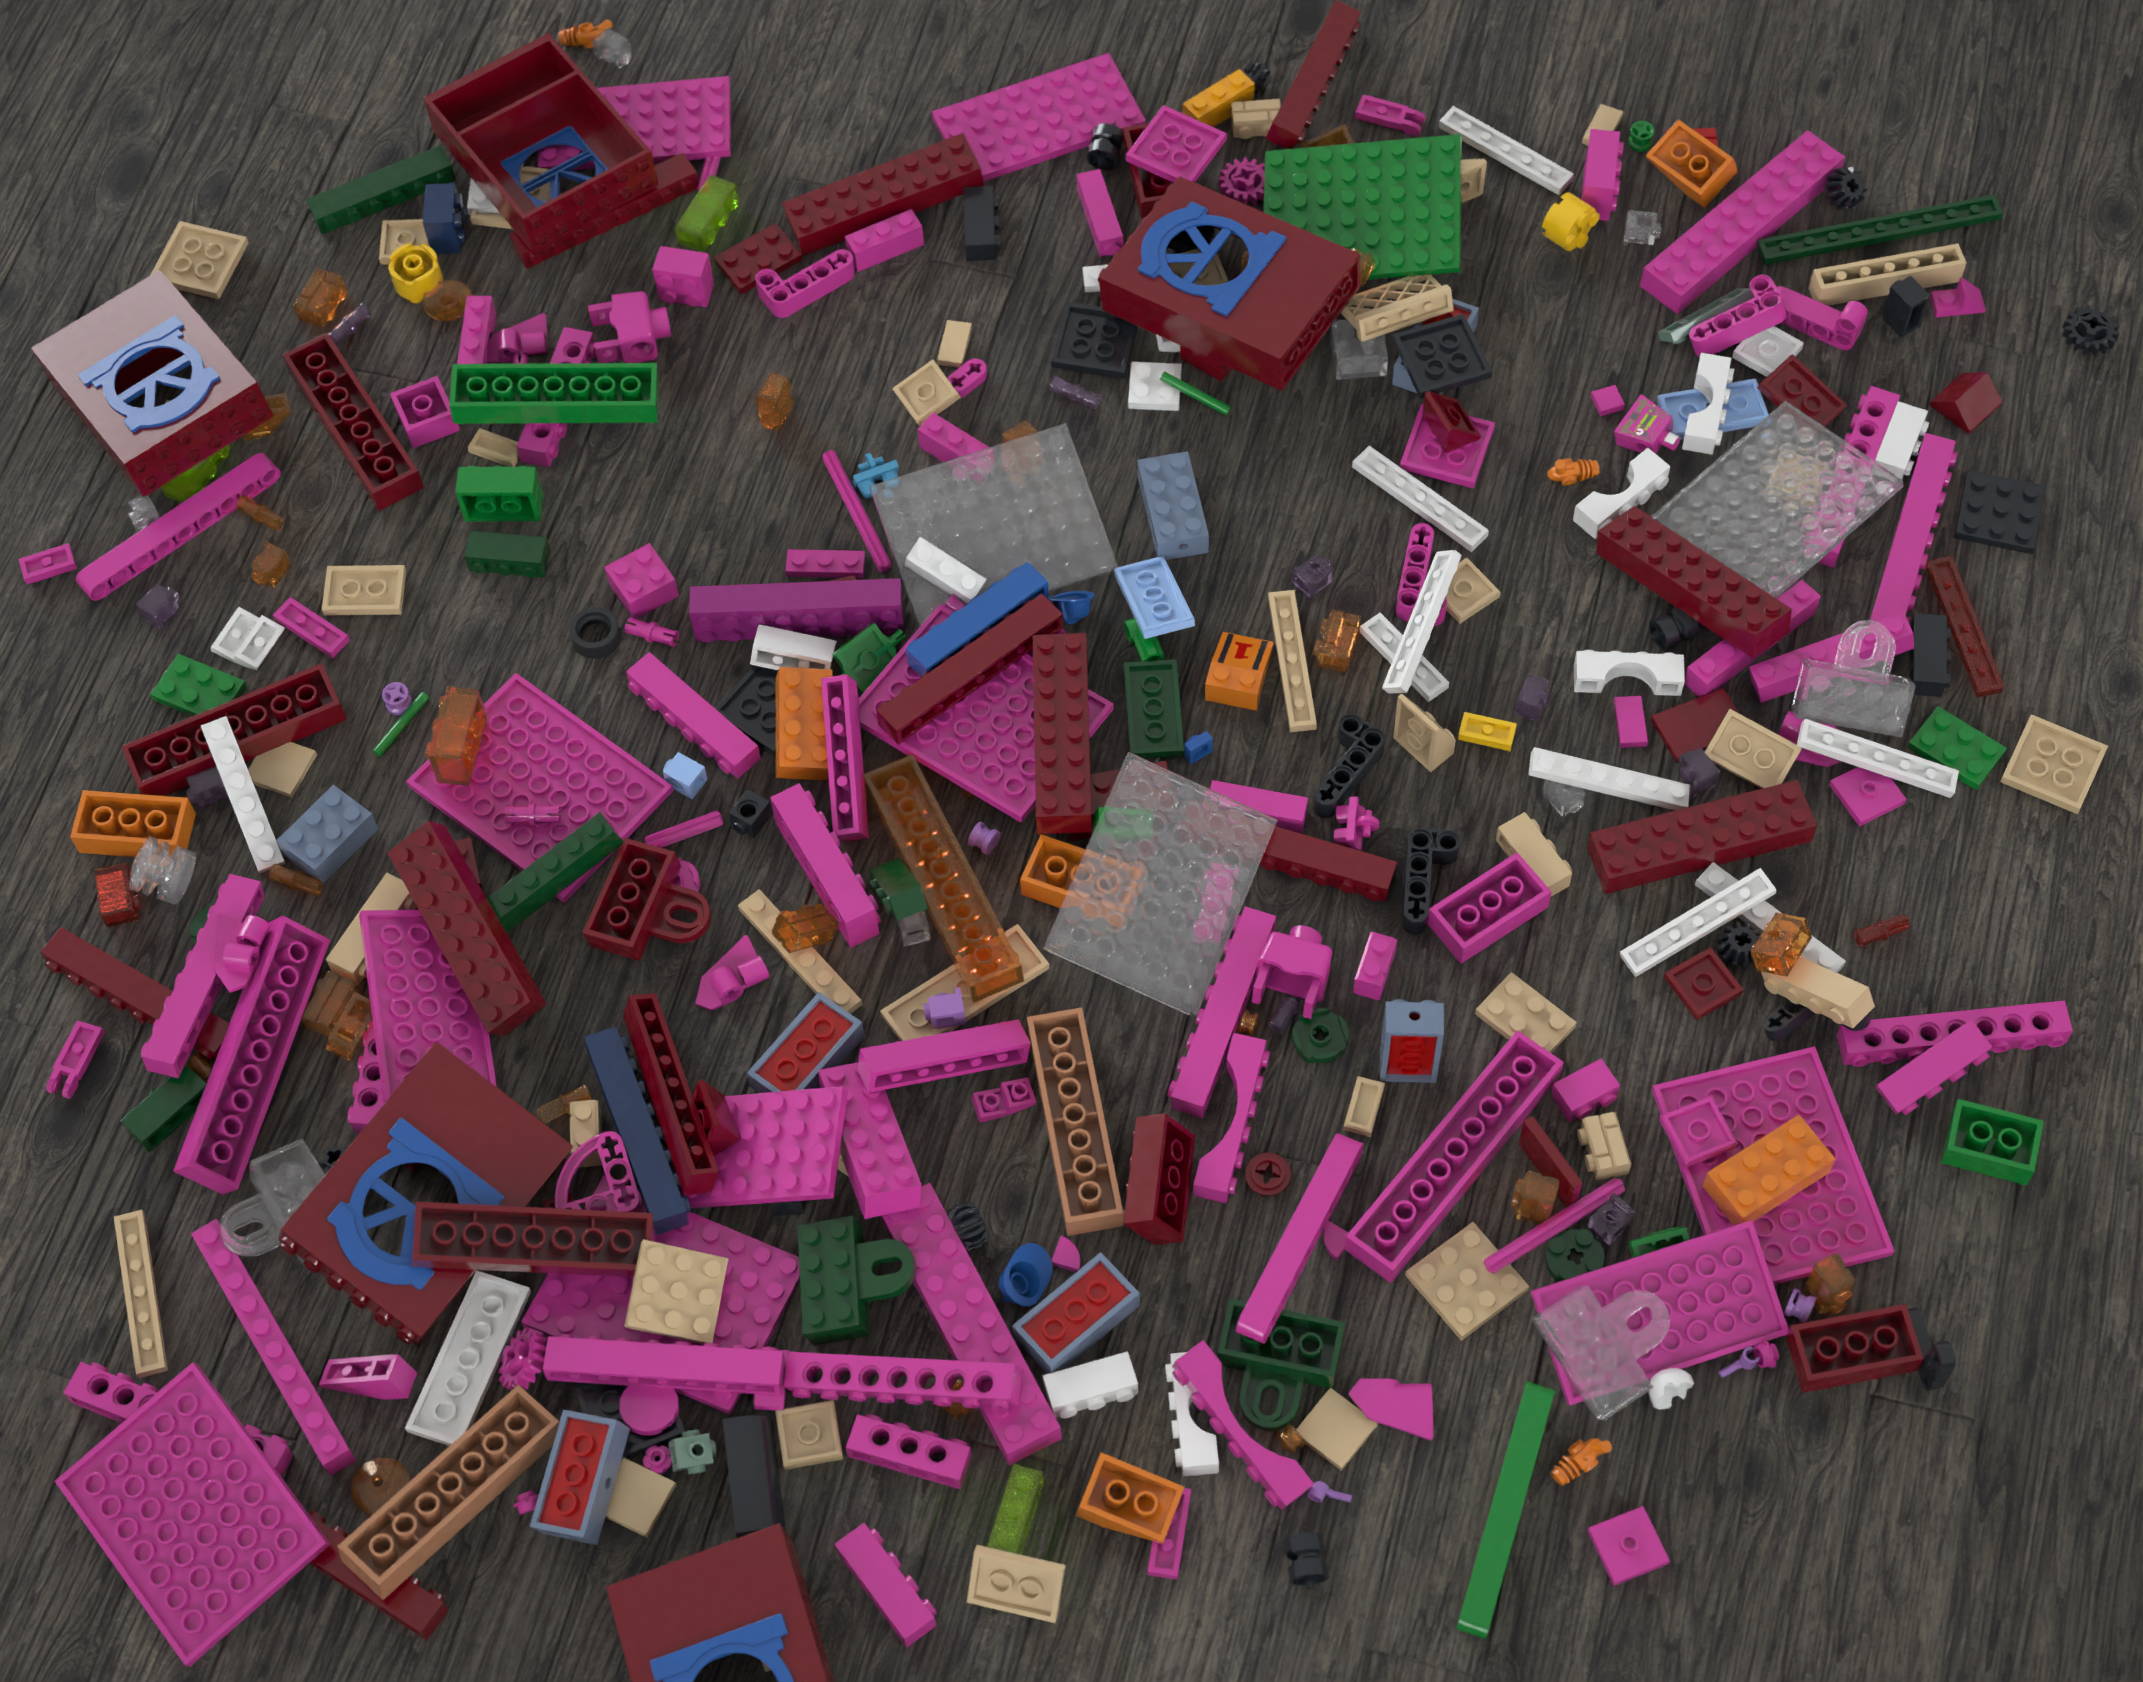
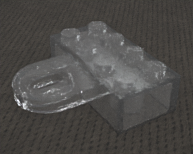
[1791,620,1916,737]
[220,1138,325,1267]
[1531,1286,1670,1420]

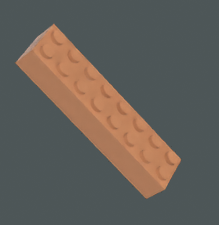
[1027,1007,1124,1236]
[338,1385,559,1600]

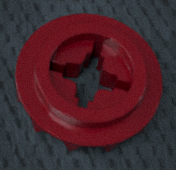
[1245,1153,1291,1197]

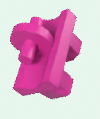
[1334,797,1379,851]

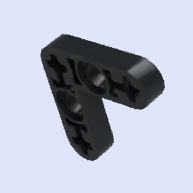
[1762,999,1871,1041]
[1908,1307,1956,1391]

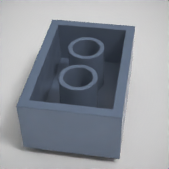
[276,785,378,885]

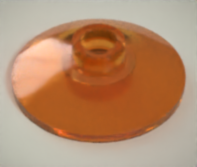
[423,280,472,321]
[351,1457,410,1515]

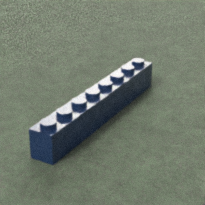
[584,1026,691,1235]

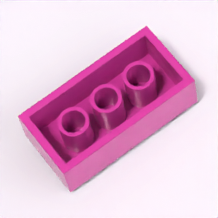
[1427,852,1552,964]

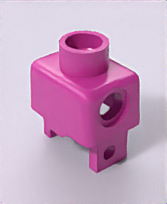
[588,291,671,363]
[1252,925,1332,1019]

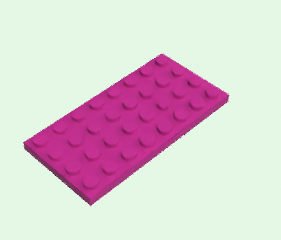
[932,53,1146,181]
[538,76,731,171]
[359,910,497,1104]
[1530,1220,1789,1405]

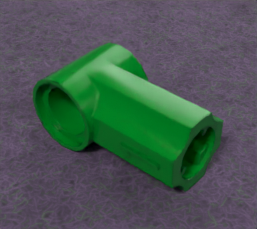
[1123,618,1164,661]

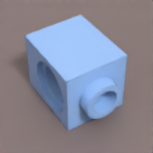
[663,752,708,799]

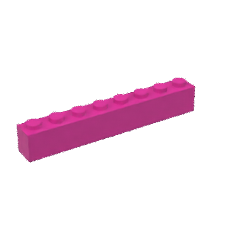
[141,874,265,1078]
[1168,906,1276,1118]
[543,1334,785,1395]

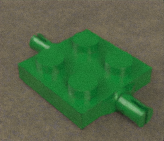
[832,623,906,696]

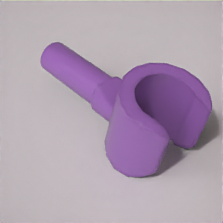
[1718,1347,1760,1378]
[1307,1481,1352,1503]

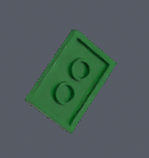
[150,654,247,716]
[1907,706,2007,791]

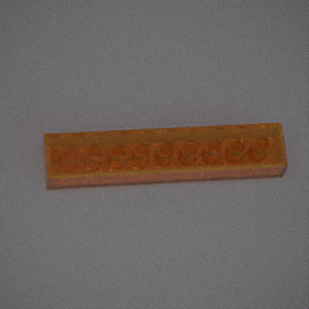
[863,754,1024,1003]

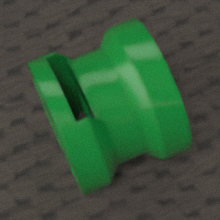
[1628,121,1655,152]

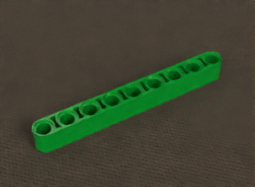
[1456,1381,1555,1639]

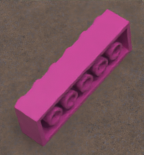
[770,783,881,949]
[818,1062,922,1219]

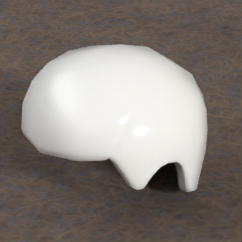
[1648,1368,1694,1409]

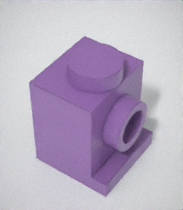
[923,987,966,1030]

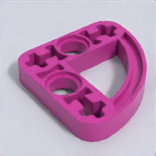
[555,1131,640,1212]

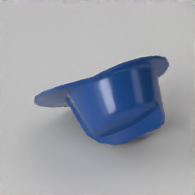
[1046,591,1095,624]
[998,1243,1052,1307]

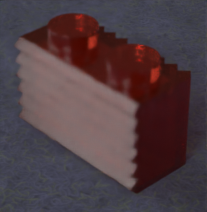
[94,863,142,927]

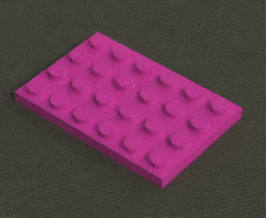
[680,1086,848,1208]

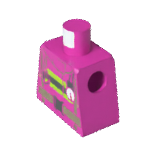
[1614,395,1681,454]

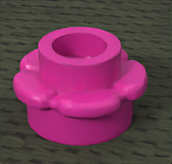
[1753,1340,1779,1368]
[643,1445,672,1474]
[513,1490,539,1515]

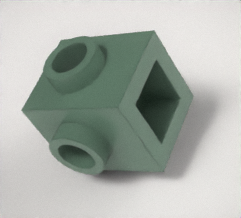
[668,1430,716,1475]

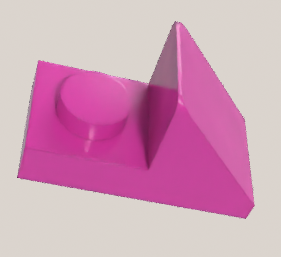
[1930,277,1986,318]

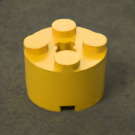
[1542,192,1600,251]
[388,243,443,303]

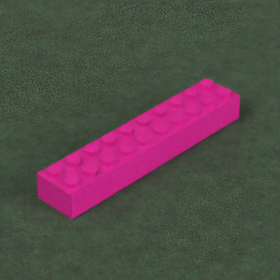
[1640,130,1845,315]
[173,916,330,1195]
[1344,1030,1564,1283]
[880,1183,1062,1465]

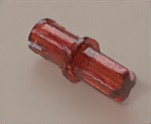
[1854,915,1910,947]

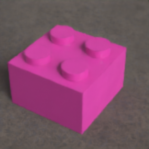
[653,246,714,308]
[390,376,460,448]
[604,543,679,619]

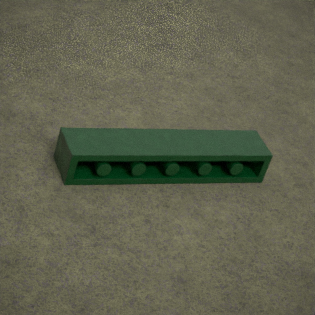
[306,145,456,235]
[487,812,623,933]

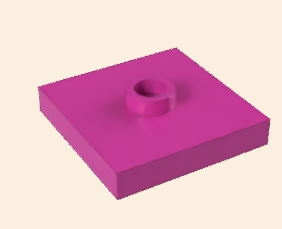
[1829,767,1907,827]
[1659,1095,1738,1168]
[1587,1506,1670,1586]

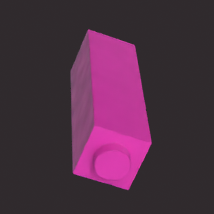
[1076,169,1123,257]
[1202,780,1308,834]

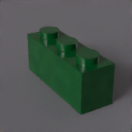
[464,531,551,578]
[868,858,928,921]
[121,1064,206,1153]

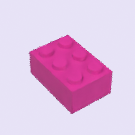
[1581,129,1624,221]

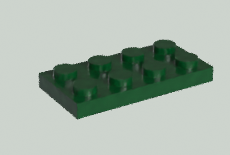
[1124,659,1184,759]

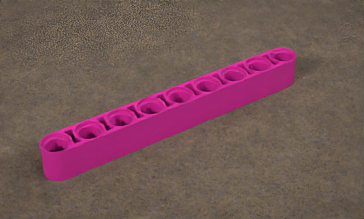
[76,453,281,601]
[1236,1133,1364,1343]

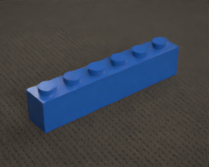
[906,562,1049,677]

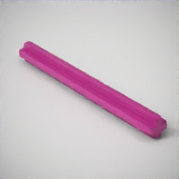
[822,450,892,573]
[1483,1178,1625,1274]

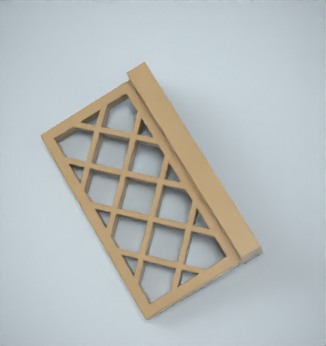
[1341,275,1453,342]

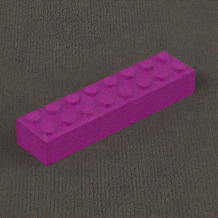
[689,578,904,643]

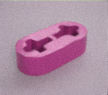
[947,359,987,398]

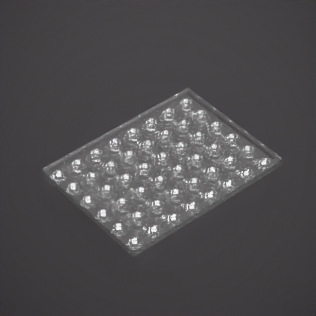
[1651,401,1903,599]
[870,423,1118,627]
[1043,752,1278,1018]

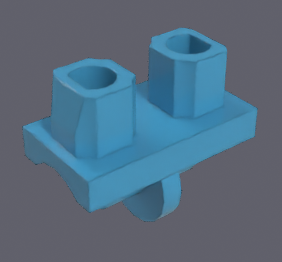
[852,453,899,499]

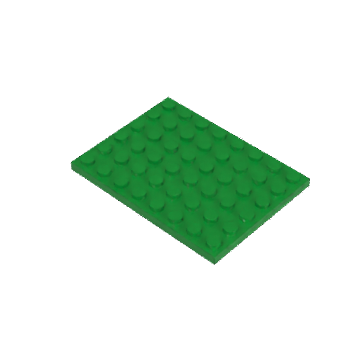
[1264,134,1462,280]

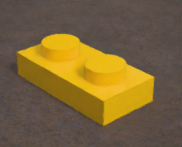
[1458,712,1517,751]

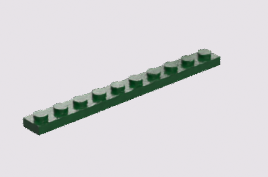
[1757,194,2003,265]

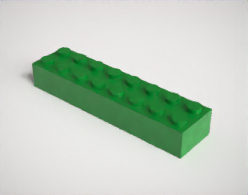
[449,363,659,424]

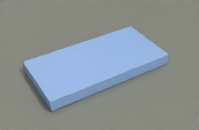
[1657,378,1770,439]
[1114,556,1195,639]

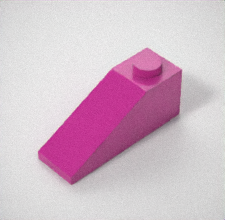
[319,1354,417,1400]

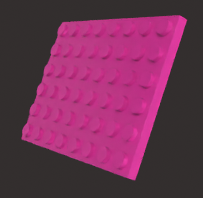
[858,604,1113,823]
[406,673,674,903]
[1652,1046,1894,1285]
[521,1176,800,1415]
[55,1362,330,1666]

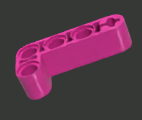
[756,249,855,318]
[1689,275,1787,357]
[1777,286,1868,350]
[1396,523,1447,626]

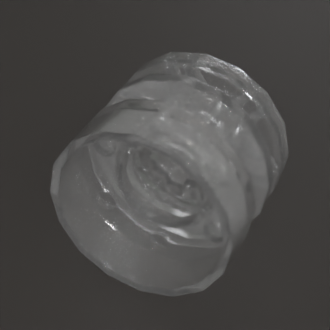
[129,836,196,905]

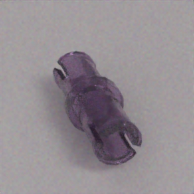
[328,303,371,347]
[1049,376,1102,410]

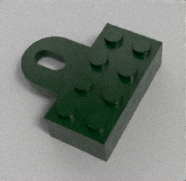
[797,1216,917,1346]
[1217,1299,1345,1431]

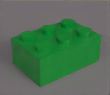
[455,466,544,522]
[1941,1099,2044,1185]

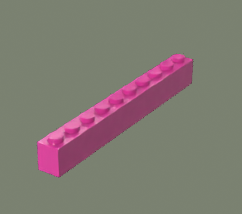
[1869,433,1958,663]
[191,1219,357,1477]

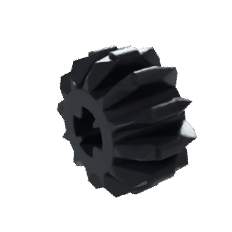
[1824,167,1868,209]
[1717,921,1765,970]
[947,1201,989,1252]

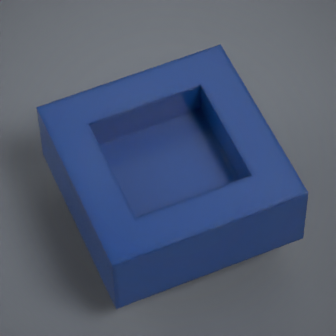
[1184,731,1213,765]

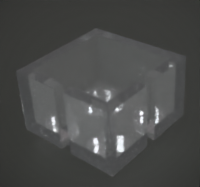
[1330,320,1388,380]

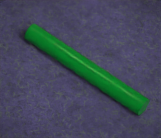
[1160,371,1231,415]
[372,692,430,757]

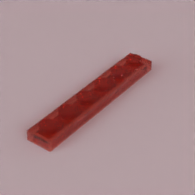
[1925,556,2004,697]

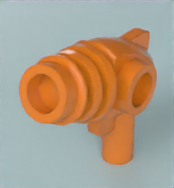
[559,20,612,48]
[1547,458,1599,486]
[1550,1438,1612,1486]

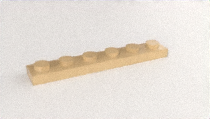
[1268,590,1317,732]
[738,889,862,1014]
[114,1210,168,1378]

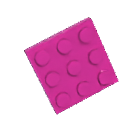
[1126,105,1227,183]
[1400,404,1495,489]

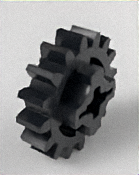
[2062,305,2120,356]

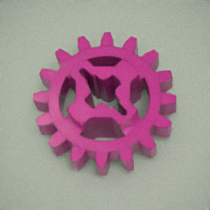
[1219,157,1265,205]
[498,1327,547,1390]

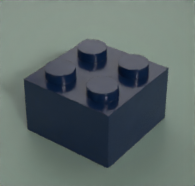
[423,183,467,254]

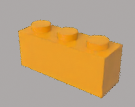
[1183,69,1254,127]

